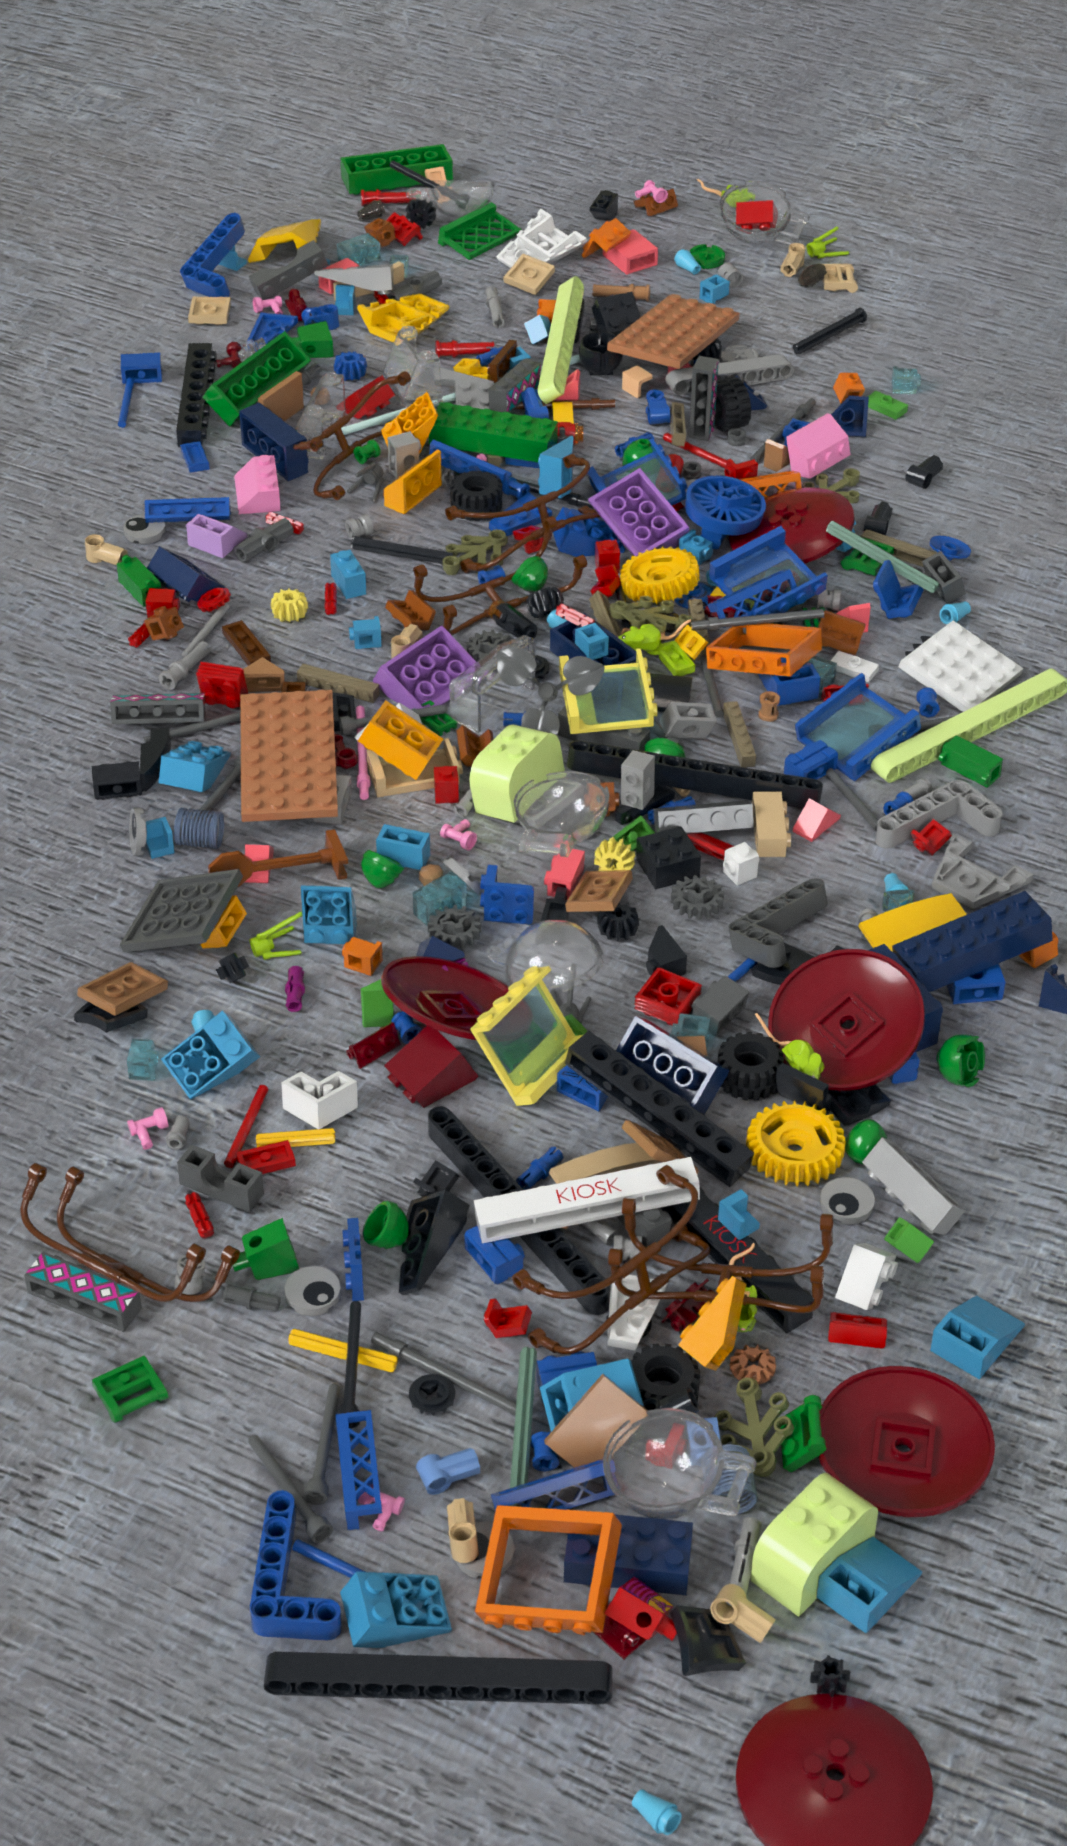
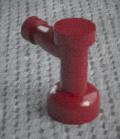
[216,342,242,368]

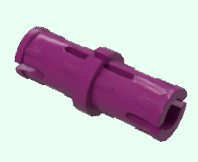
[285,966,305,1012]

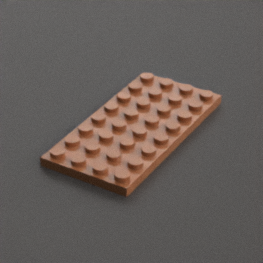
[607,294,740,369]
[240,690,338,822]

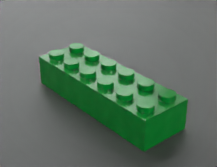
[340,144,453,195]
[202,331,312,427]
[429,402,558,462]

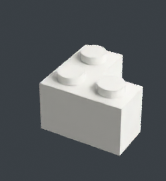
[281,1071,358,1129]
[835,1243,898,1310]

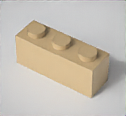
[752,792,791,857]

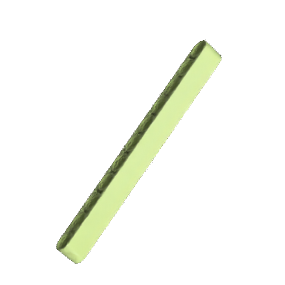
[538,276,584,404]
[871,668,1067,783]

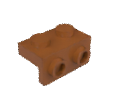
[634,187,678,216]
[385,590,436,630]
[818,610,866,656]
[457,725,494,767]

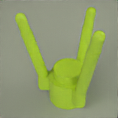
[806,226,849,259]
[249,912,303,960]

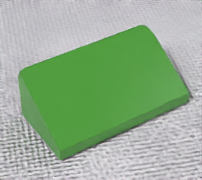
[608,816,655,851]
[361,979,394,1027]

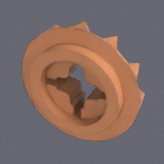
[730,1344,776,1384]

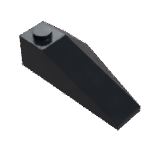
[399,1190,470,1295]

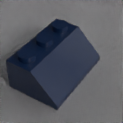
[147,546,226,602]

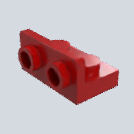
[386,212,423,246]

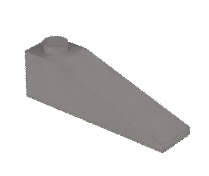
[315,264,394,294]

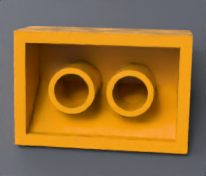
[383,449,442,514]
[358,700,443,780]

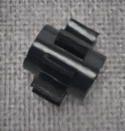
[216,953,249,983]
[810,1655,851,1697]

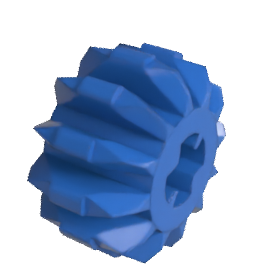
[334,351,367,381]

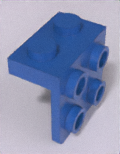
[873,560,923,619]
[480,865,534,924]

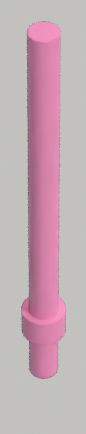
[356,706,371,800]

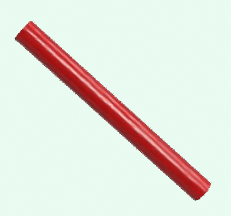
[663,433,726,468]
[224,1085,269,1168]

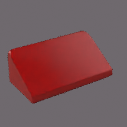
[687,832,734,861]
[828,1312,887,1349]

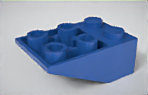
[553,507,625,557]
[757,658,820,706]

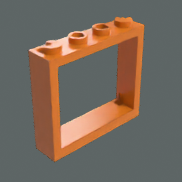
[706,623,822,676]
[475,1505,622,1635]

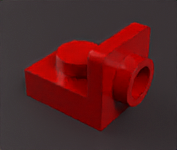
[513,525,544,554]

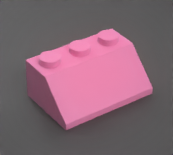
[786,413,851,479]
[234,455,281,514]

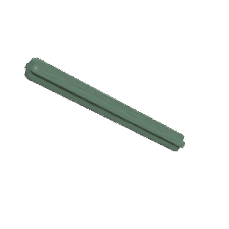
[826,521,939,593]
[510,1347,537,1506]

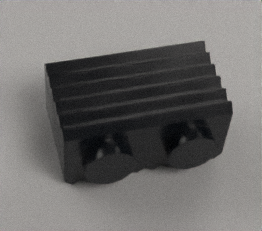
[92,761,142,800]

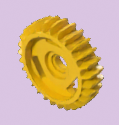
[620,546,700,604]
[746,1100,846,1187]

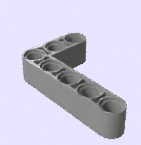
[875,780,1003,848]

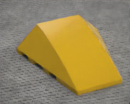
[248,219,321,263]
[357,293,450,345]
[858,893,967,952]

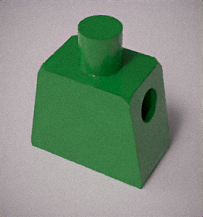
[292,321,334,358]
[232,1218,300,1280]

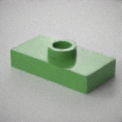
[867,391,908,420]

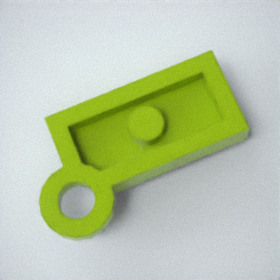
[647,640,696,676]

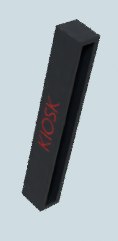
[660,1187,814,1334]

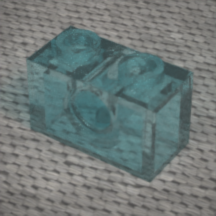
[337,233,381,266]
[413,871,467,926]

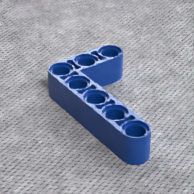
[180,213,245,297]
[250,1490,342,1641]

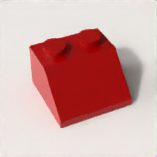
[736,200,778,232]
[336,375,395,419]

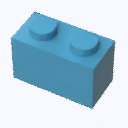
[330,550,366,599]
[376,824,431,870]

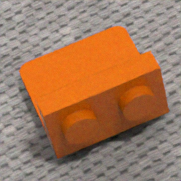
[581,218,632,259]

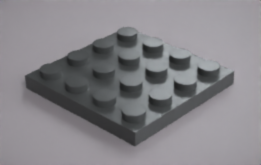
[120,869,243,952]

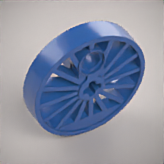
[685,476,766,535]

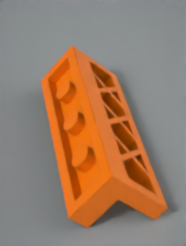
[739,470,802,497]

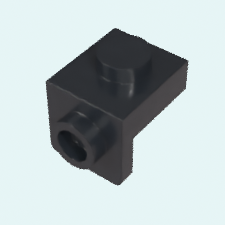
[413,1160,460,1197]

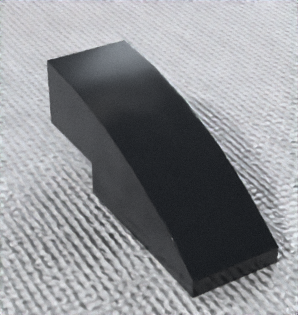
[140,728,171,792]

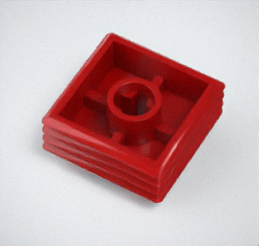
[196,662,248,708]
[634,968,702,1026]

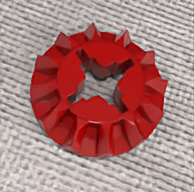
[197,588,231,612]

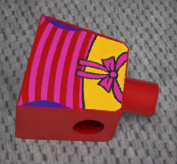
[604,1577,677,1642]

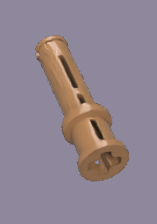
[593,284,650,302]

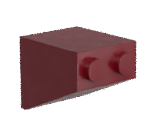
[384,1026,479,1108]

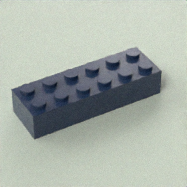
[892,891,1053,992]

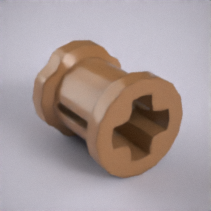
[758,691,780,722]

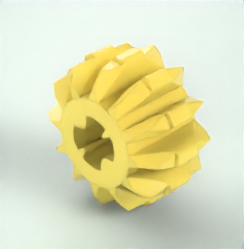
[271,588,308,623]
[594,837,636,871]

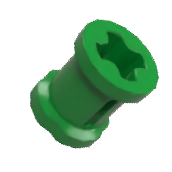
[353,439,381,464]

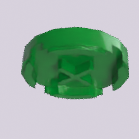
[690,244,725,269]

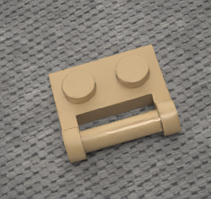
[820,264,858,293]

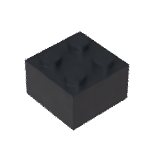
[592,292,641,335]
[636,826,701,890]

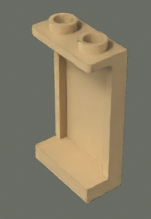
[367,738,463,798]

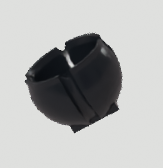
[579,331,623,376]

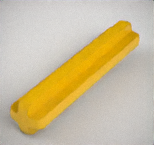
[256,1128,336,1147]

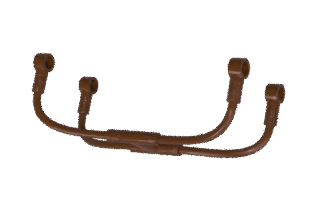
[293,371,411,500]
[445,454,601,573]
[413,516,587,635]
[20,1163,240,1302]
[512,1165,710,1355]
[608,1198,834,1313]

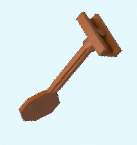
[208,829,348,887]

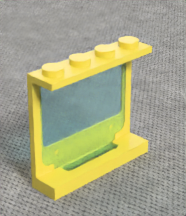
[559,648,658,734]
[470,966,583,1106]

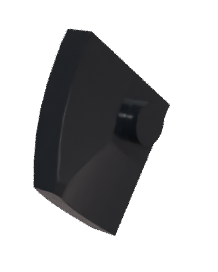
[752,943,814,985]
[74,1002,148,1033]
[670,1605,746,1676]

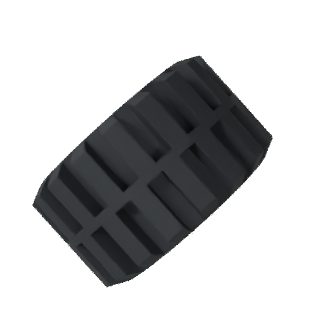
[715,377,751,432]
[450,471,502,521]
[717,1032,784,1101]
[631,1343,700,1402]

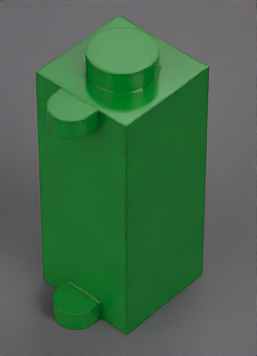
[117,555,161,607]
[938,735,1003,788]

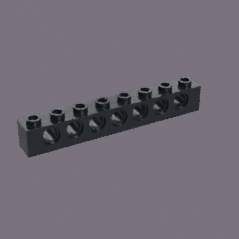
[176,343,217,447]
[565,1031,754,1187]

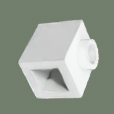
[723,842,759,886]

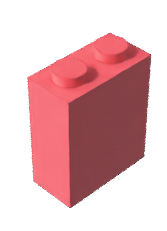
[603,229,658,275]

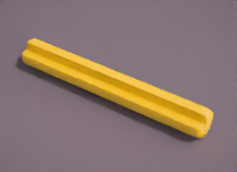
[288,1328,398,1373]

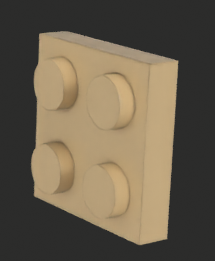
[503,254,555,295]
[188,296,231,325]

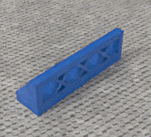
[429,440,512,491]
[145,497,231,523]
[707,569,797,628]
[336,1410,382,1530]
[491,1459,615,1512]

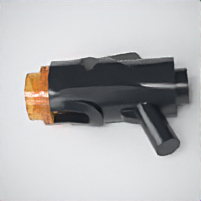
[488,600,537,643]

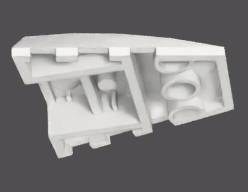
[496,209,587,268]

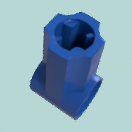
[521,387,549,419]

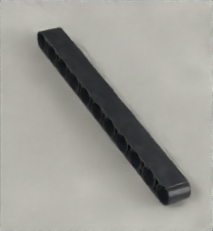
[567,741,823,809]
[428,1106,610,1315]
[263,1652,613,1704]

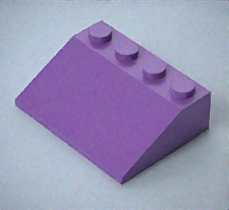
[588,468,689,556]
[373,625,487,710]

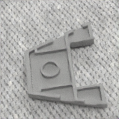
[433,367,494,409]
[932,834,1034,909]

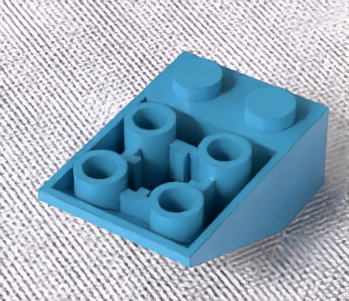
[538,436,574,498]
[159,741,231,792]
[301,885,357,944]
[161,1010,261,1100]
[930,1295,1025,1380]
[540,1359,644,1432]
[816,1537,922,1634]
[340,1571,452,1648]

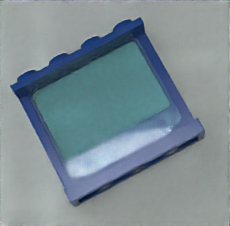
[587,438,688,506]
[709,526,828,616]
[795,673,921,782]

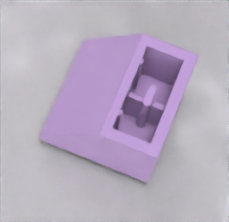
[186,514,247,558]

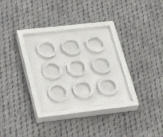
[899,621,1023,712]

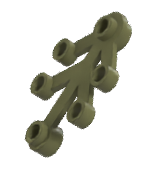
[802,468,860,503]
[443,530,508,575]
[609,596,693,633]
[714,1377,794,1477]

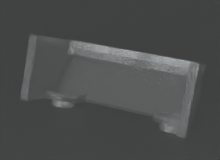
[449,635,535,733]

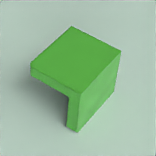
[884,1217,934,1263]

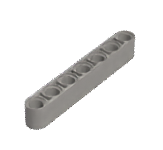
[665,354,794,395]

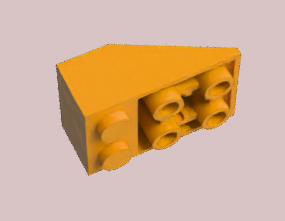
[381,392,438,454]
[678,1276,746,1371]

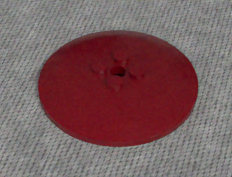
[729,488,855,569]
[768,949,925,1091]
[381,956,531,1042]
[818,1366,995,1517]
[735,1694,933,1846]

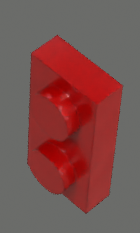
[236,1140,296,1174]

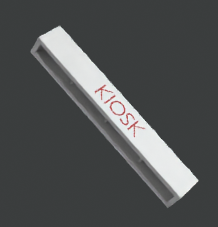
[474,1157,700,1243]

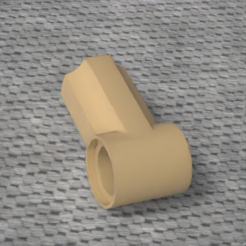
[781,243,805,277]
[85,534,128,565]
[391,624,423,659]
[447,1498,479,1563]
[710,1584,776,1643]

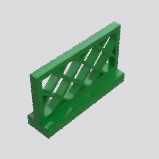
[438,202,521,260]

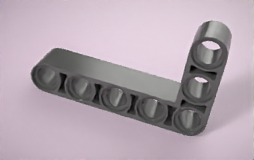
[728,878,828,968]

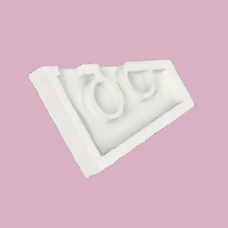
[607,1275,668,1351]

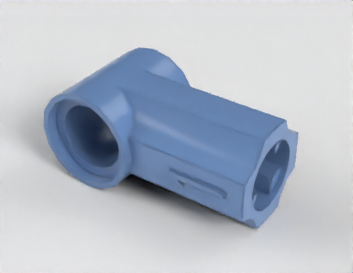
[416,1448,480,1495]

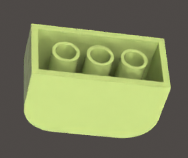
[470,724,565,823]
[750,1473,878,1617]

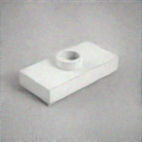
[829,651,879,683]

